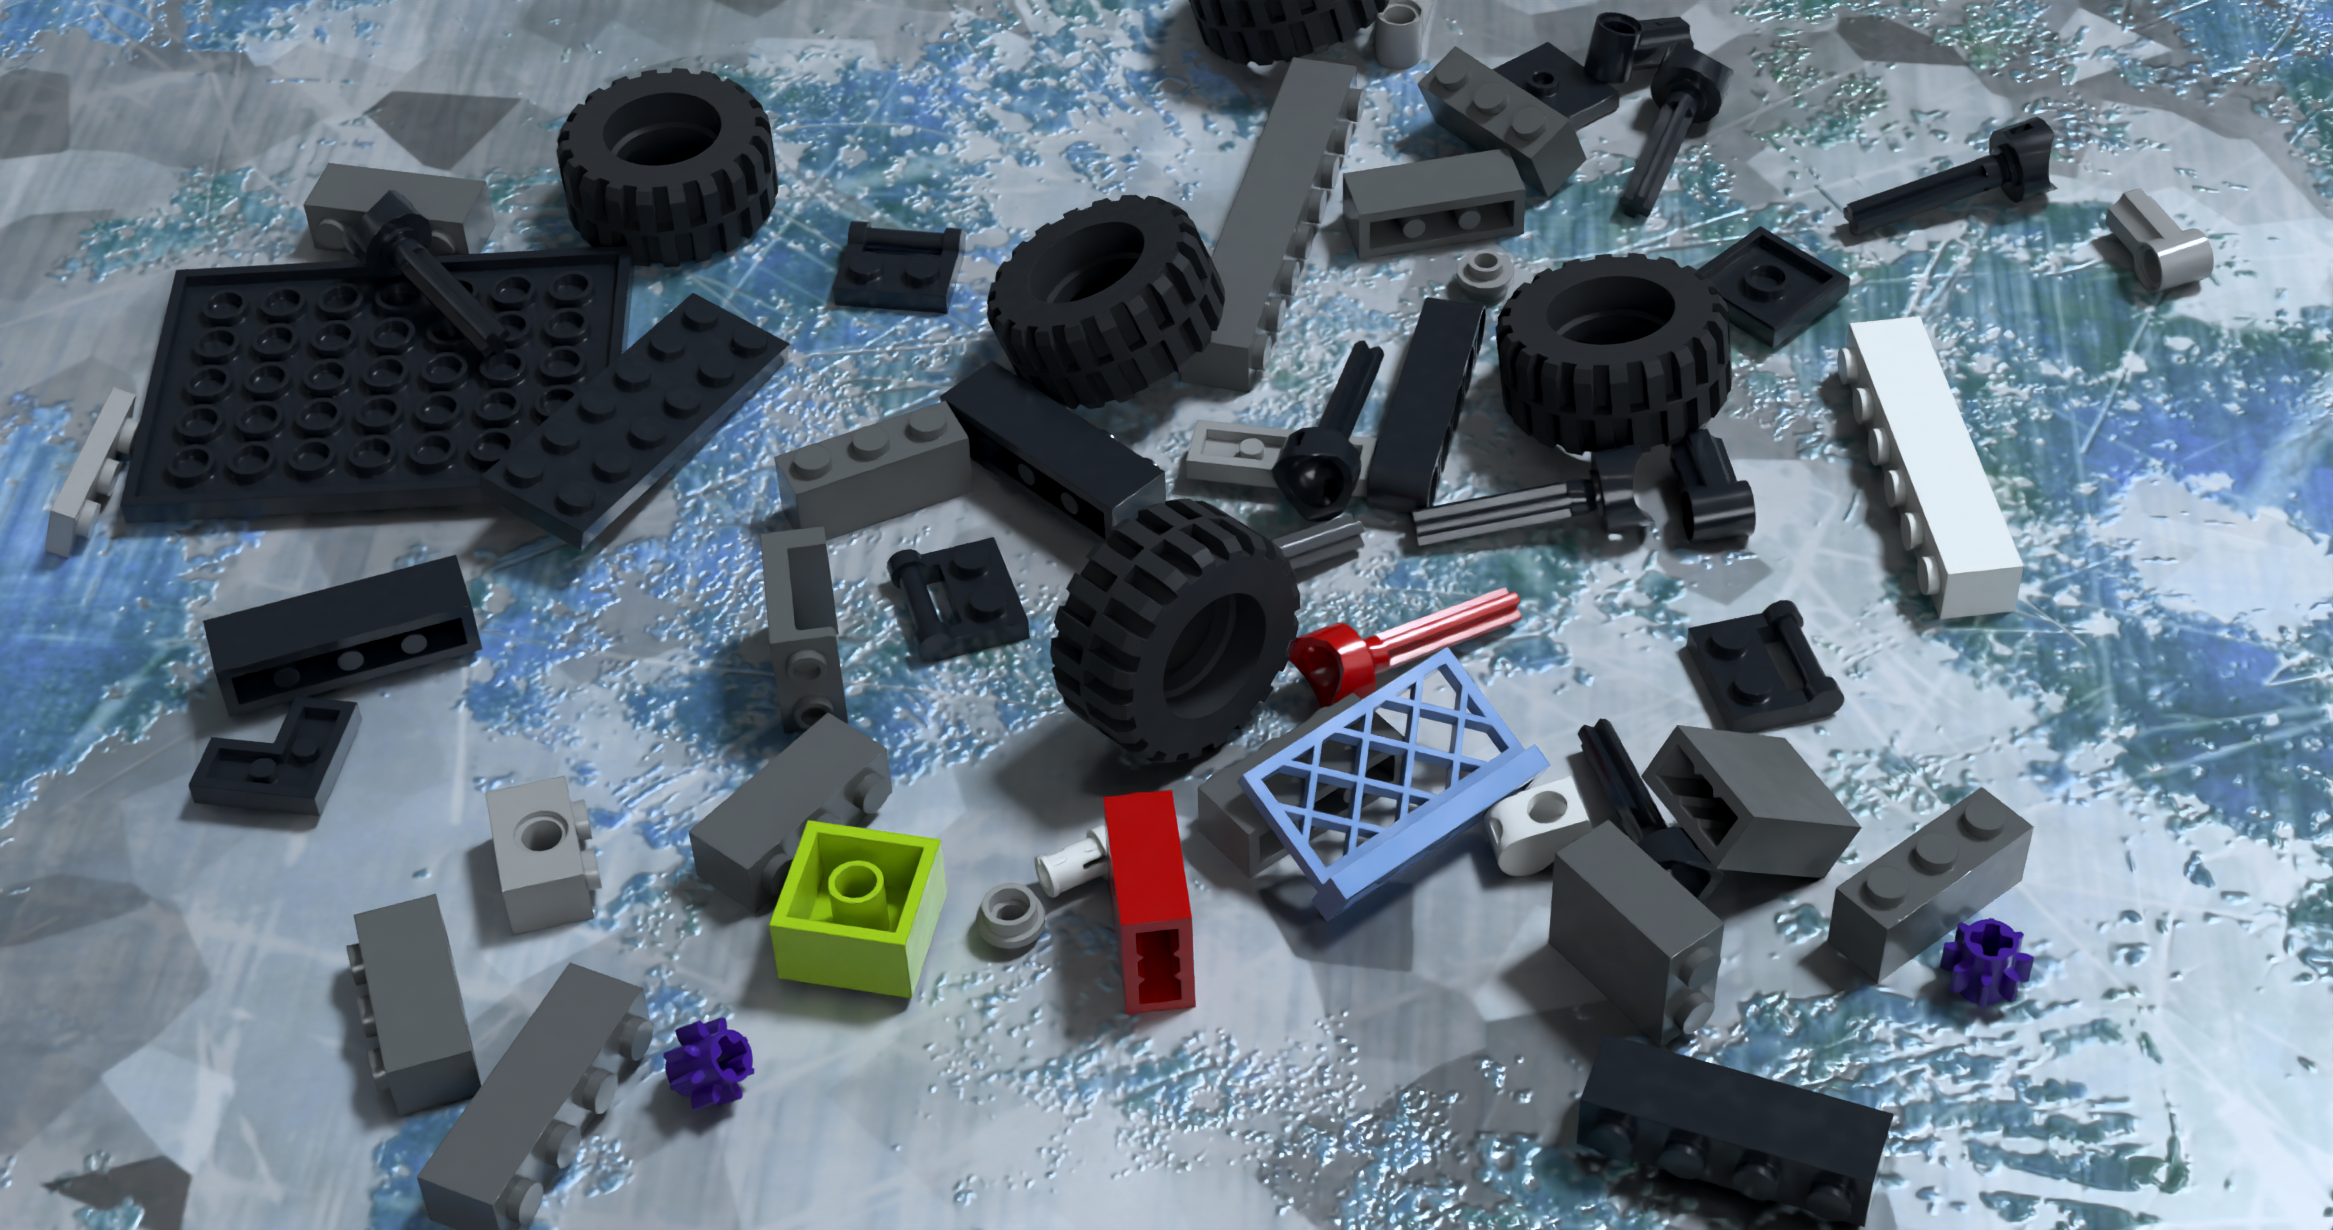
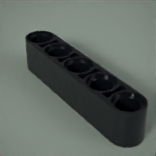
[1367,297,1486,515]

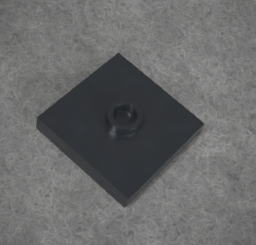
[1492,42,1620,130]
[1698,226,1850,348]

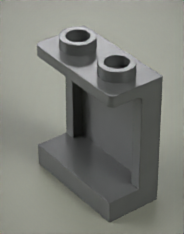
[760,526,848,733]

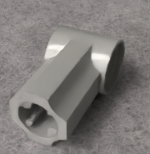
[1375,0,1435,69]
[2105,188,2214,293]

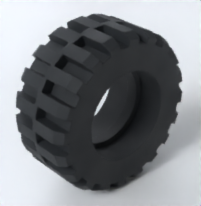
[1189,0,1390,66]
[556,68,778,267]
[987,195,1225,410]
[1495,253,1732,456]
[1050,498,1300,763]

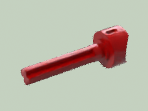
[1287,587,1522,709]

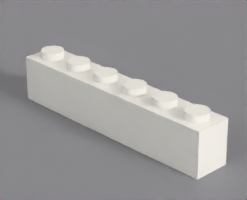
[1837,316,2024,619]

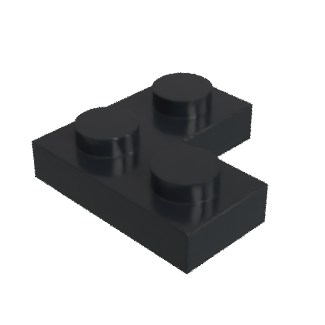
[188,696,362,816]

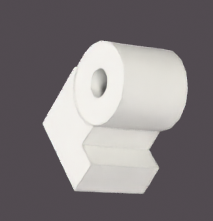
[1483,776,1591,876]

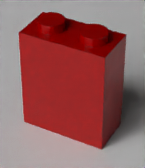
[1103,790,1196,1015]

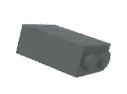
[1641,725,1862,878]
[1548,820,1725,1048]

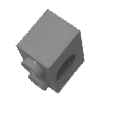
[485,775,602,936]

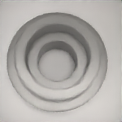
[1456,250,1514,302]
[976,883,1045,949]

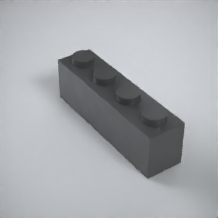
[417,962,653,1230]

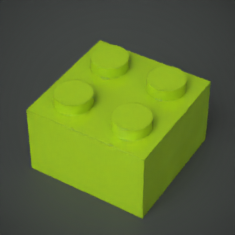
[769,820,947,998]

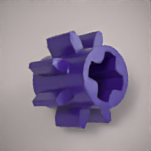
[1940,918,2034,1007]
[663,1017,754,1110]

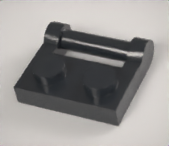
[833,221,966,314]
[886,537,1030,662]
[1686,600,1844,733]

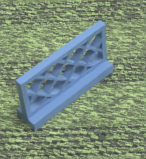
[1237,646,1551,922]

